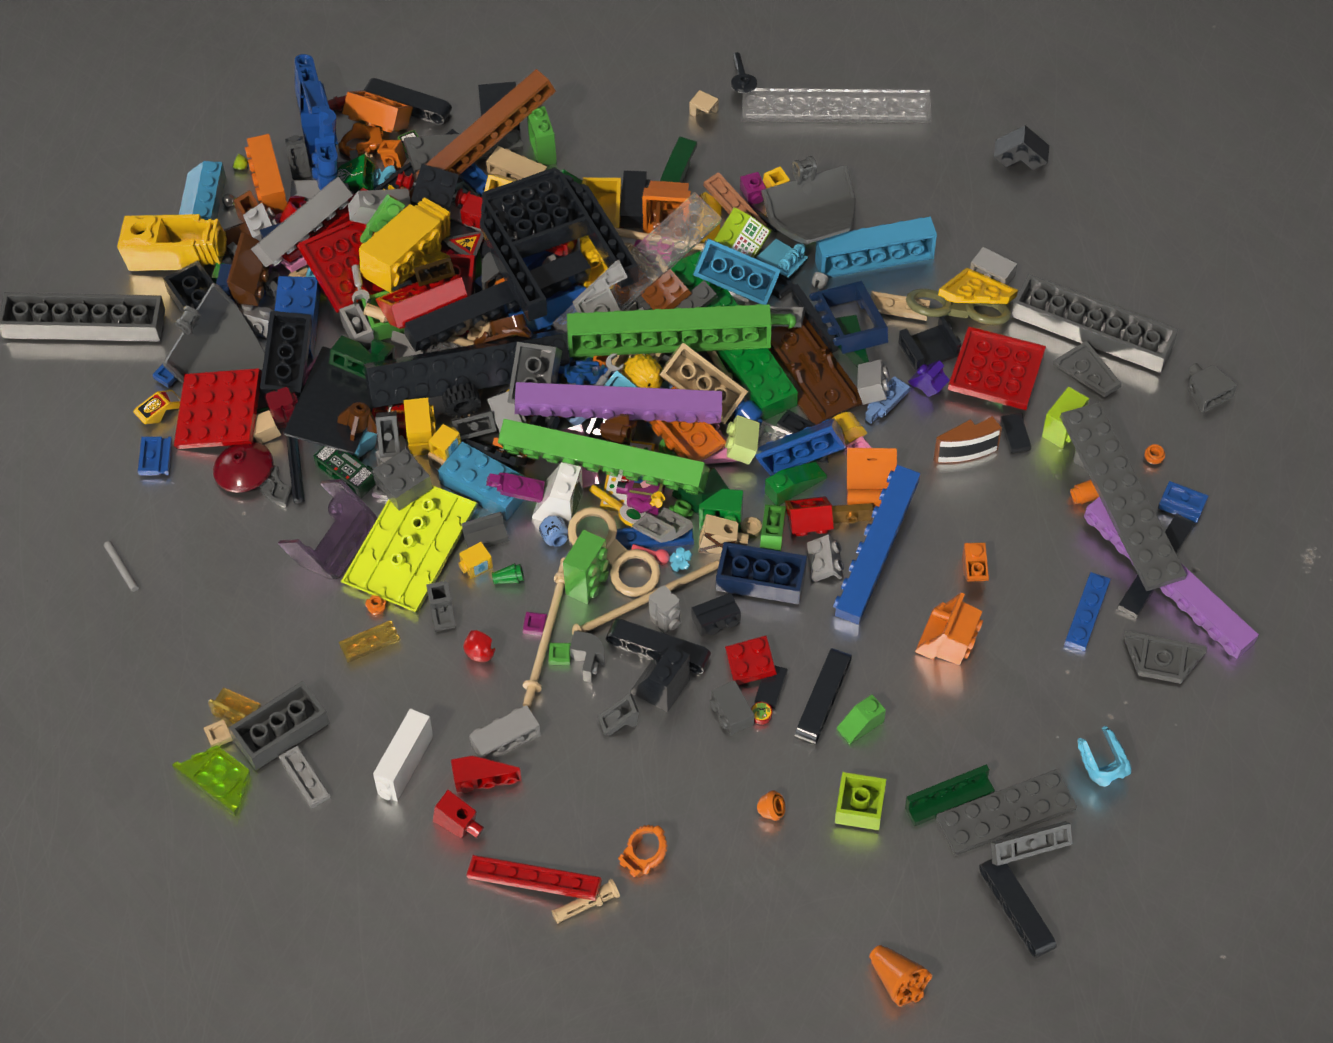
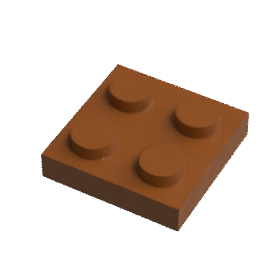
[640,269,692,310]

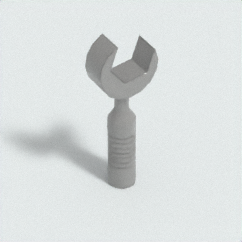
[352,265,371,306]
[594,354,625,386]

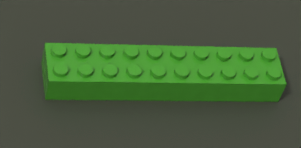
[567,304,771,357]
[498,419,710,495]

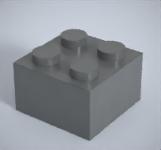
[372,448,433,511]

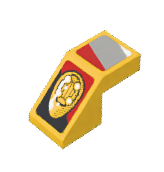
[133,390,181,424]

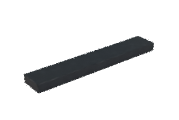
[1118,513,1195,619]

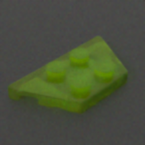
[172,745,250,816]

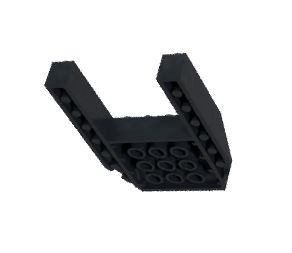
[480,167,639,322]

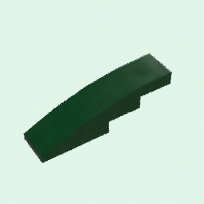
[660,136,697,183]

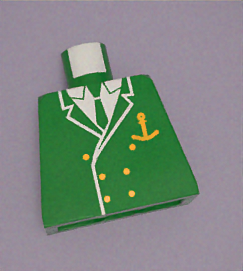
[338,154,375,194]

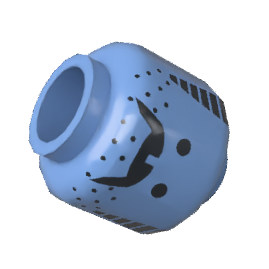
[539,516,568,547]

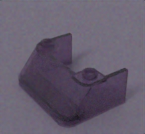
[278,479,377,579]

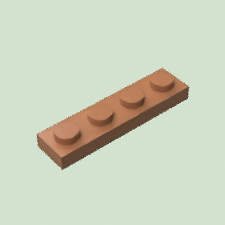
[703,172,767,227]

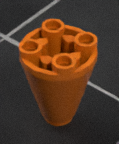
[869,945,932,1007]

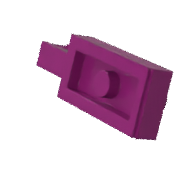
[486,472,545,503]

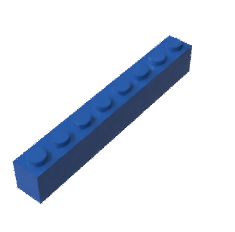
[833,465,921,625]

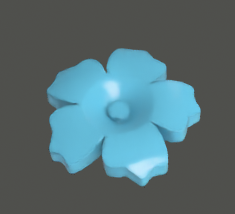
[669,547,693,572]

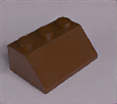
[227,232,272,306]

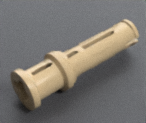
[551,879,620,924]

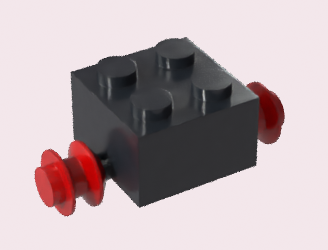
[396,164,471,211]

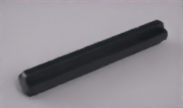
[286,436,305,504]

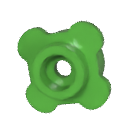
[669,500,693,517]

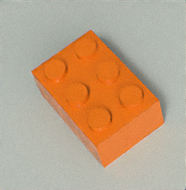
[342,90,413,133]

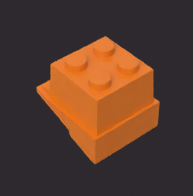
[642,181,691,237]
[915,592,983,665]

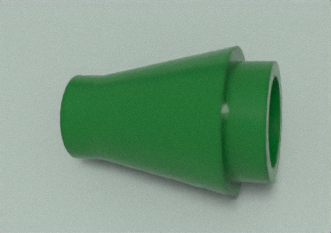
[492,563,524,584]

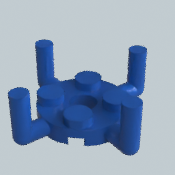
[557,357,614,385]

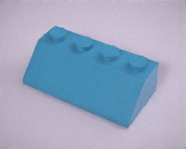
[179,161,226,220]
[693,239,781,305]

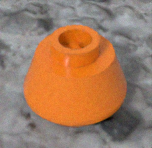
[757,790,785,821]

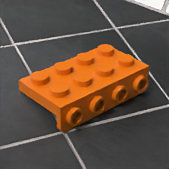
[644,387,726,462]

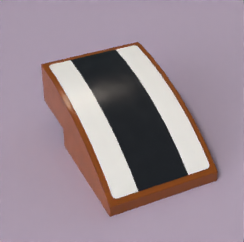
[933,416,1002,463]

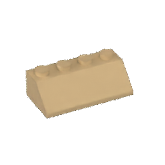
[660,343,748,424]

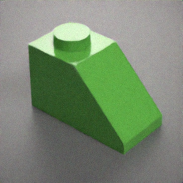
[837,695,886,745]

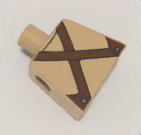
[698,514,749,554]

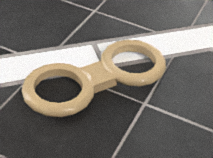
[568,507,660,597]

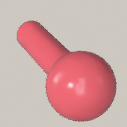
[631,544,670,565]

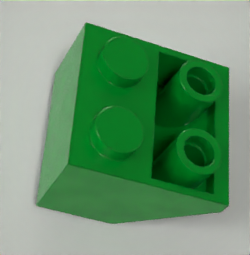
[699,489,743,533]

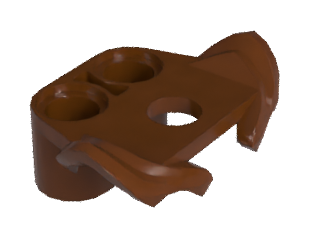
[474,314,532,344]

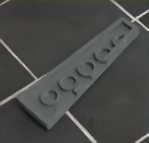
[403,130,524,173]

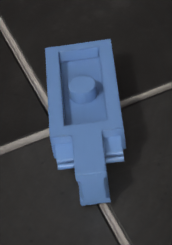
[865,376,911,424]

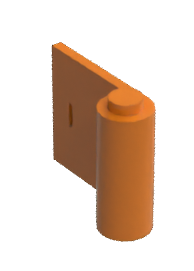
[847,448,897,510]

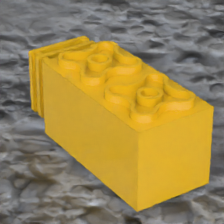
[359,197,450,293]
[117,214,227,271]

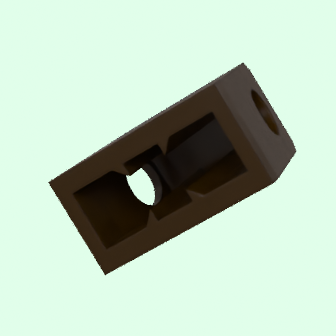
[413,251,455,287]

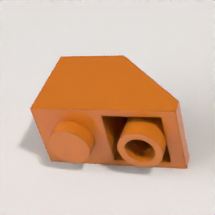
[962,543,989,582]

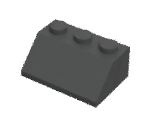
[507,342,562,404]

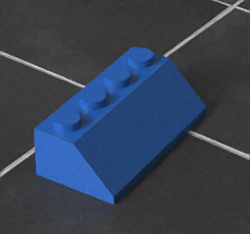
[503,285,586,334]
[755,418,846,476]

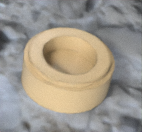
[741,517,762,538]

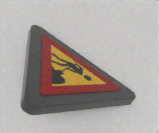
[444,231,484,260]

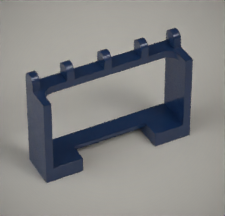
[809,281,888,354]

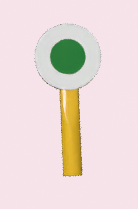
[589,484,646,527]

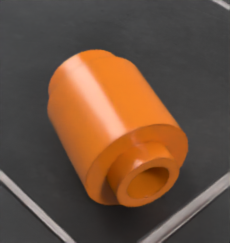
[1070,479,1099,505]

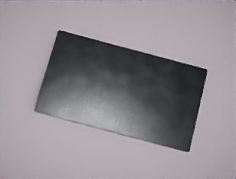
[284,346,373,454]

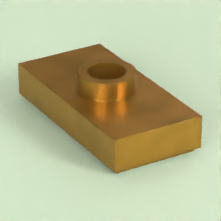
[832,503,873,523]

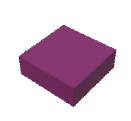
[523,612,547,636]

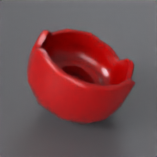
[463,630,495,662]

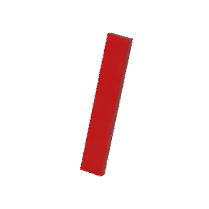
[466,855,602,901]

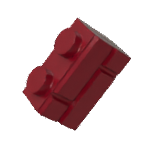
[265,387,298,430]

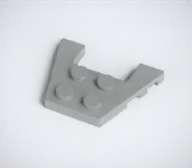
[573,260,644,313]

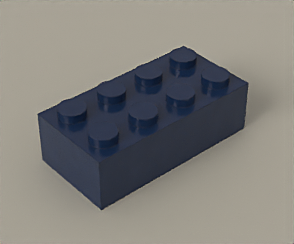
[716,542,807,604]

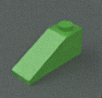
[760,504,786,551]

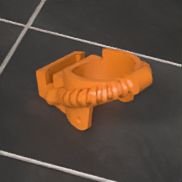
[338,123,384,157]
[618,825,667,878]

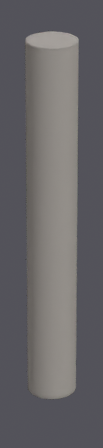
[104,541,139,592]

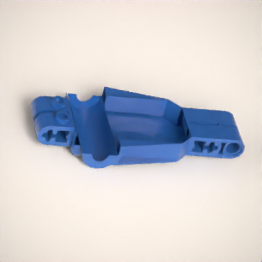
[295,54,338,190]

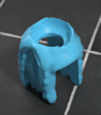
[1078,726,1132,787]

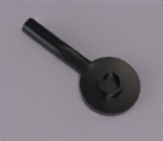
[731,52,757,93]

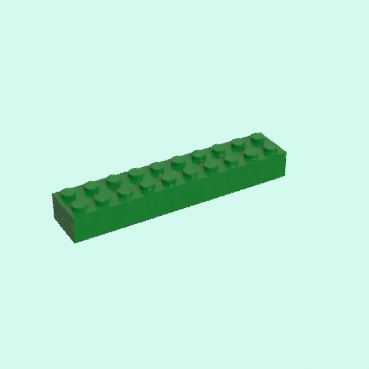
[667,251,798,421]

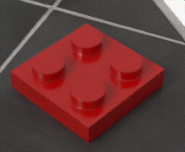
[725,635,777,685]

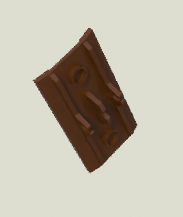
[768,316,863,425]

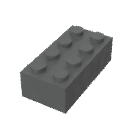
[229,681,330,770]

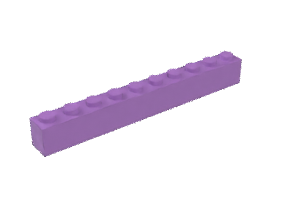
[515,382,722,424]
[1084,497,1259,659]

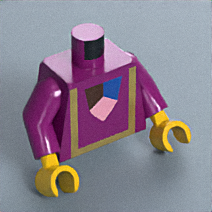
[616,478,666,515]

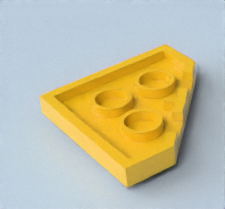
[938,268,1018,304]

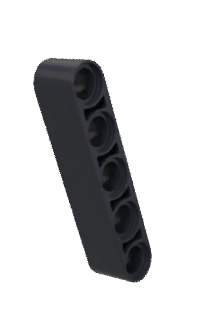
[363,78,452,125]
[606,619,711,674]
[795,648,852,745]
[979,859,1057,958]

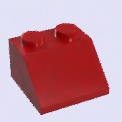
[785,496,834,536]

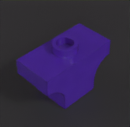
[908,360,950,397]

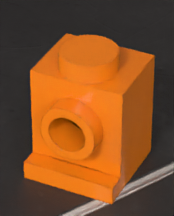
[377,140,407,171]

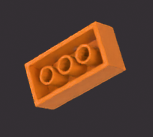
[245,134,287,215]

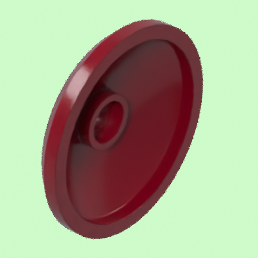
[213,441,274,493]

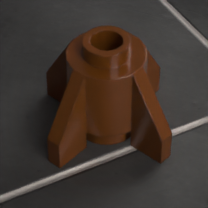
[337,402,377,441]
[600,414,637,446]

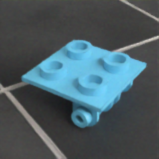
[756,239,808,278]

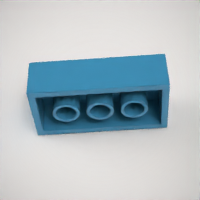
[438,442,525,521]

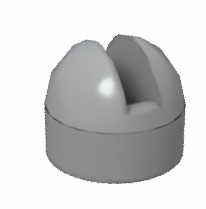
[811,272,829,289]

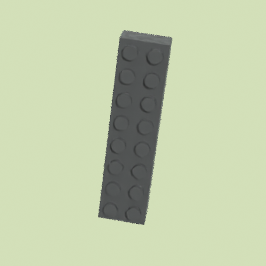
[1011,274,1178,373]
[0,292,165,342]

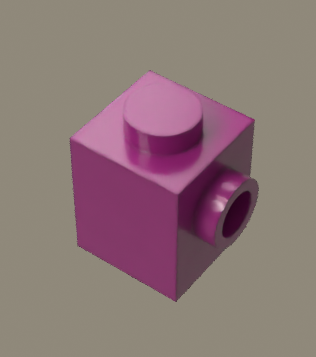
[740,172,766,205]

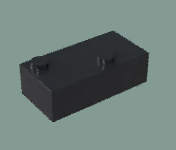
[260,311,312,398]

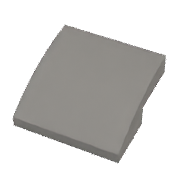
[632,507,693,543]

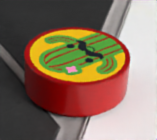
[751,702,772,725]

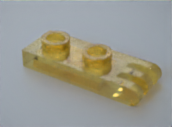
[339,621,400,663]

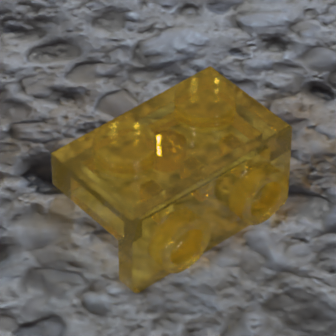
[208,687,261,724]

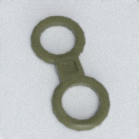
[906,289,1011,325]

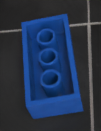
[275,276,321,358]

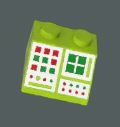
[714,207,771,258]

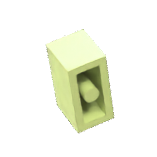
[725,415,760,465]

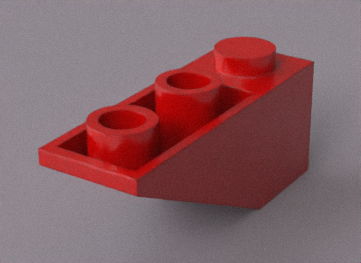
[451,756,522,793]

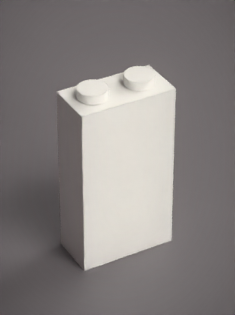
[373,709,434,801]

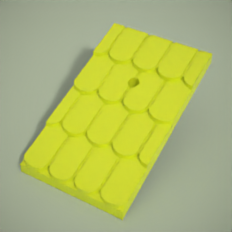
[341,485,478,612]

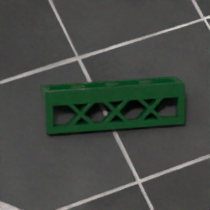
[905,764,995,826]

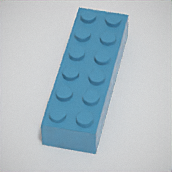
[815,216,937,278]

